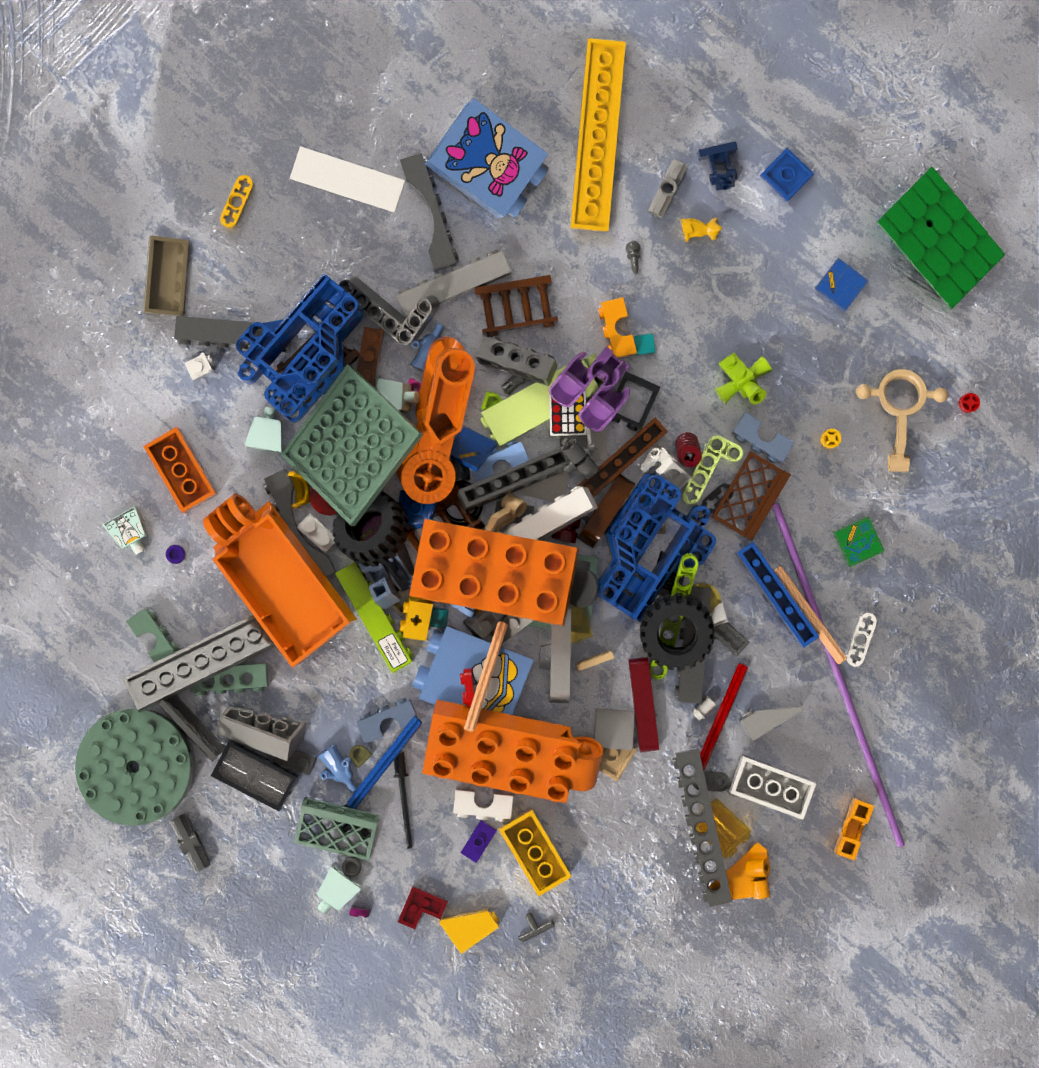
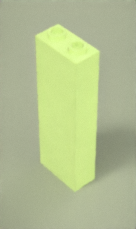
[480,359,599,447]

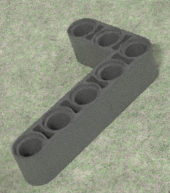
[339,277,440,345]

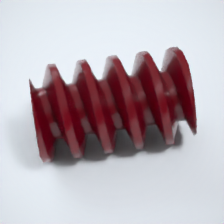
[675,432,702,467]

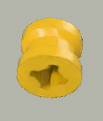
[820,429,842,449]

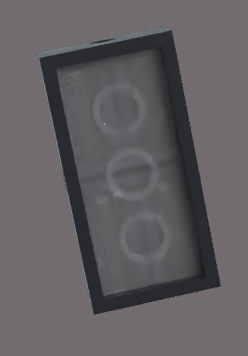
[211,740,299,811]

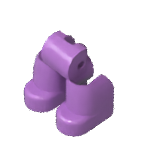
[548,347,630,432]

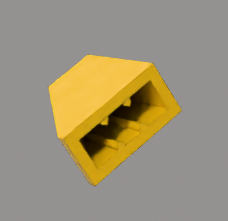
[439,909,500,954]

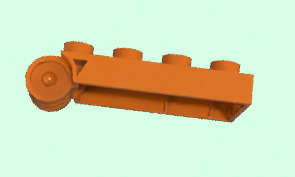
[203,493,357,668]
[422,699,604,803]

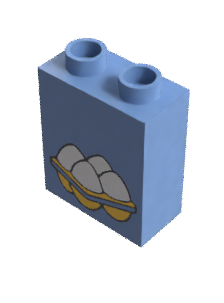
[412,625,534,715]

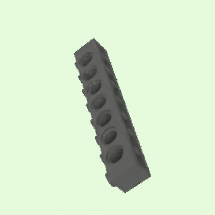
[673,748,732,907]

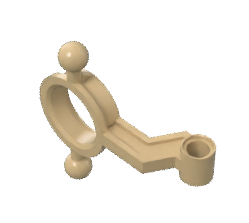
[856,369,948,472]
[484,493,527,533]

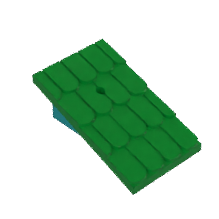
[876,166,1005,310]

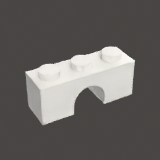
[453,788,513,822]

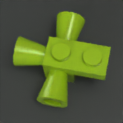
[714,353,773,405]

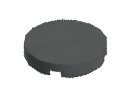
[569,569,600,607]

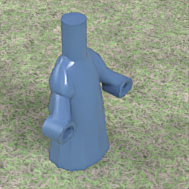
[409,323,444,372]
[317,744,357,793]

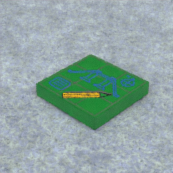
[833,516,885,567]

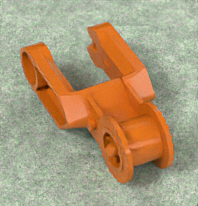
[397,336,475,504]

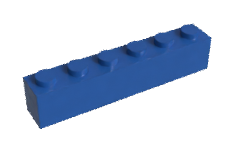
[735,542,819,648]

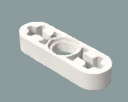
[846,613,877,666]

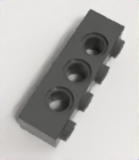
[476,336,557,386]

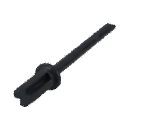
[393,752,412,849]

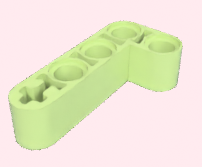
[682,436,743,505]

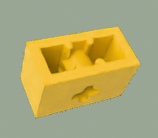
[399,596,433,641]

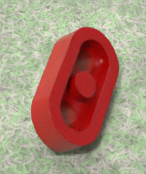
[460,668,474,708]

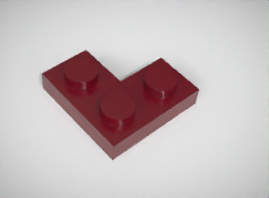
[398,886,448,930]

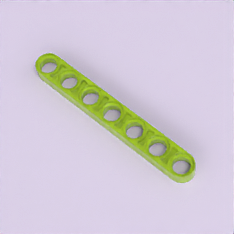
[649,553,698,679]

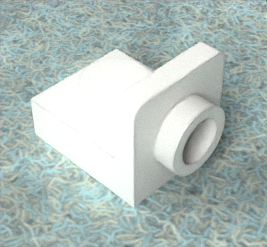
[185,352,215,381]

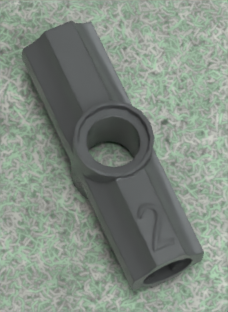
[169,813,211,873]

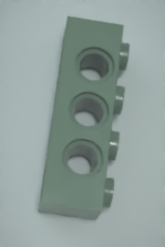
[190,663,269,696]

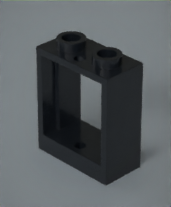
[611,371,660,431]

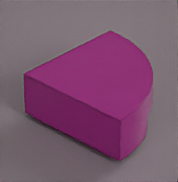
[349,906,370,918]

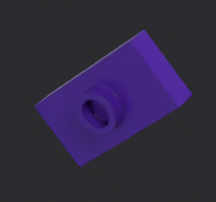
[460,820,497,863]

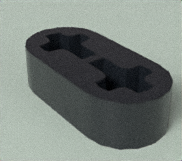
[702,483,734,513]

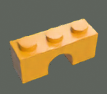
[598,297,637,359]
[833,797,874,861]

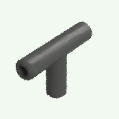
[518,913,555,943]

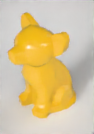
[680,218,722,242]

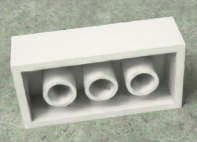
[728,755,816,820]

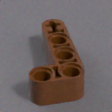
[577,474,635,549]

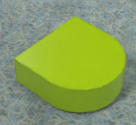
[481,391,502,410]

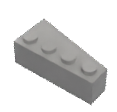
[218,706,306,761]

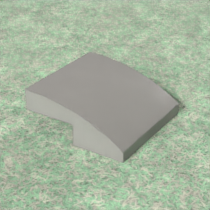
[594,708,635,750]

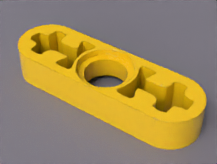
[220,175,254,229]

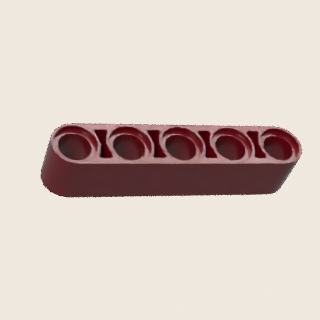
[628,657,659,753]

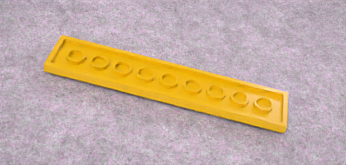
[570,38,626,232]

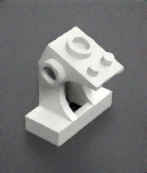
[640,445,692,489]

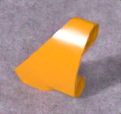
[709,842,771,900]

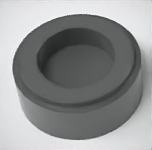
[342,857,361,877]

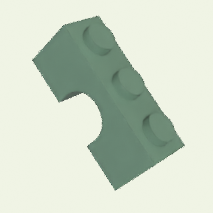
[126,608,180,663]

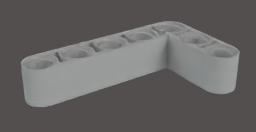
[549,603,571,703]

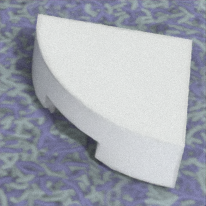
[710,603,729,627]

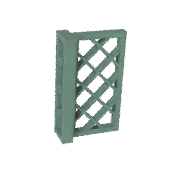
[294,797,380,861]

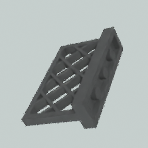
[158,695,226,762]

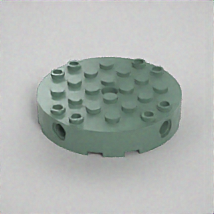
[75,709,195,826]

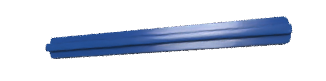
[347,716,422,809]

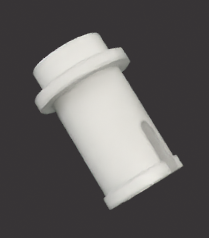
[692,696,716,721]

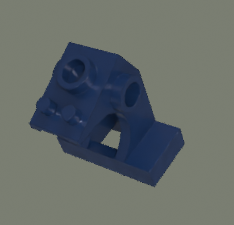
[697,141,738,191]

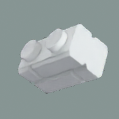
[297,513,335,553]

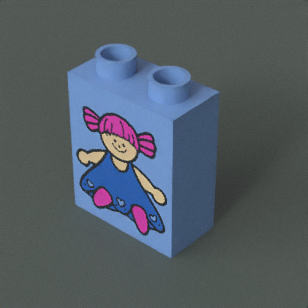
[424,98,549,218]

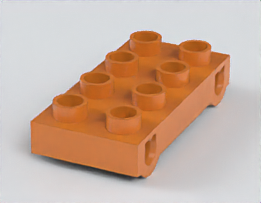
[409,519,580,626]

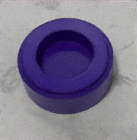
[166,545,186,564]

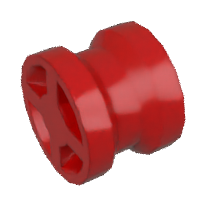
[958,393,980,413]

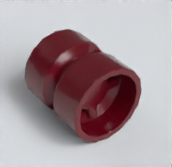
[551,518,581,544]

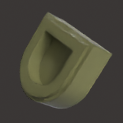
[349,745,373,768]

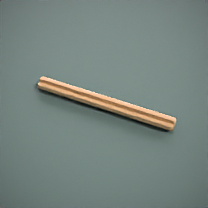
[774,566,847,664]
[464,621,508,732]

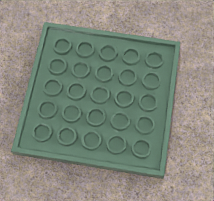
[281,364,424,526]

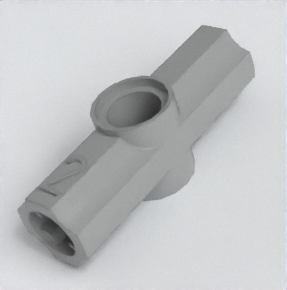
[648,159,688,218]

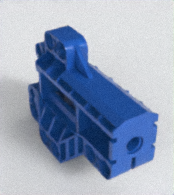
[236,273,364,423]
[598,474,716,623]

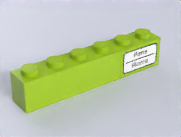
[335,562,414,673]

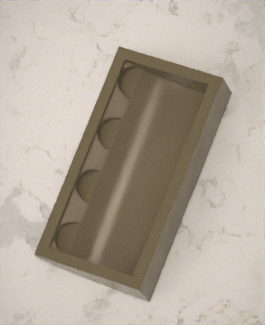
[143,236,189,316]

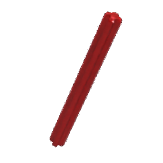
[700,664,748,771]

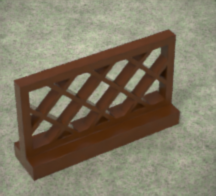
[711,451,791,541]

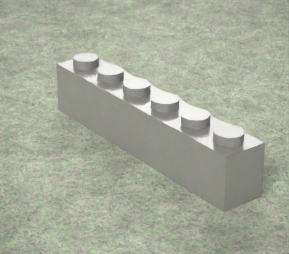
[396,250,511,318]

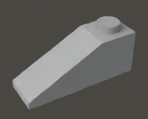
[740,706,802,741]

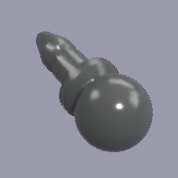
[625,241,641,275]

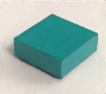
[634,334,656,355]
[429,607,449,629]

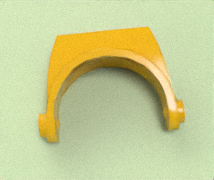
[288,471,311,509]

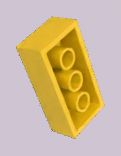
[499,808,572,897]

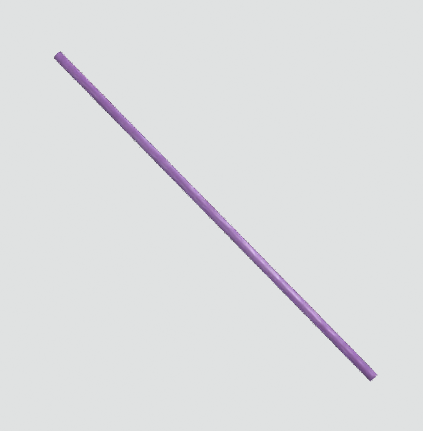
[772,503,905,847]

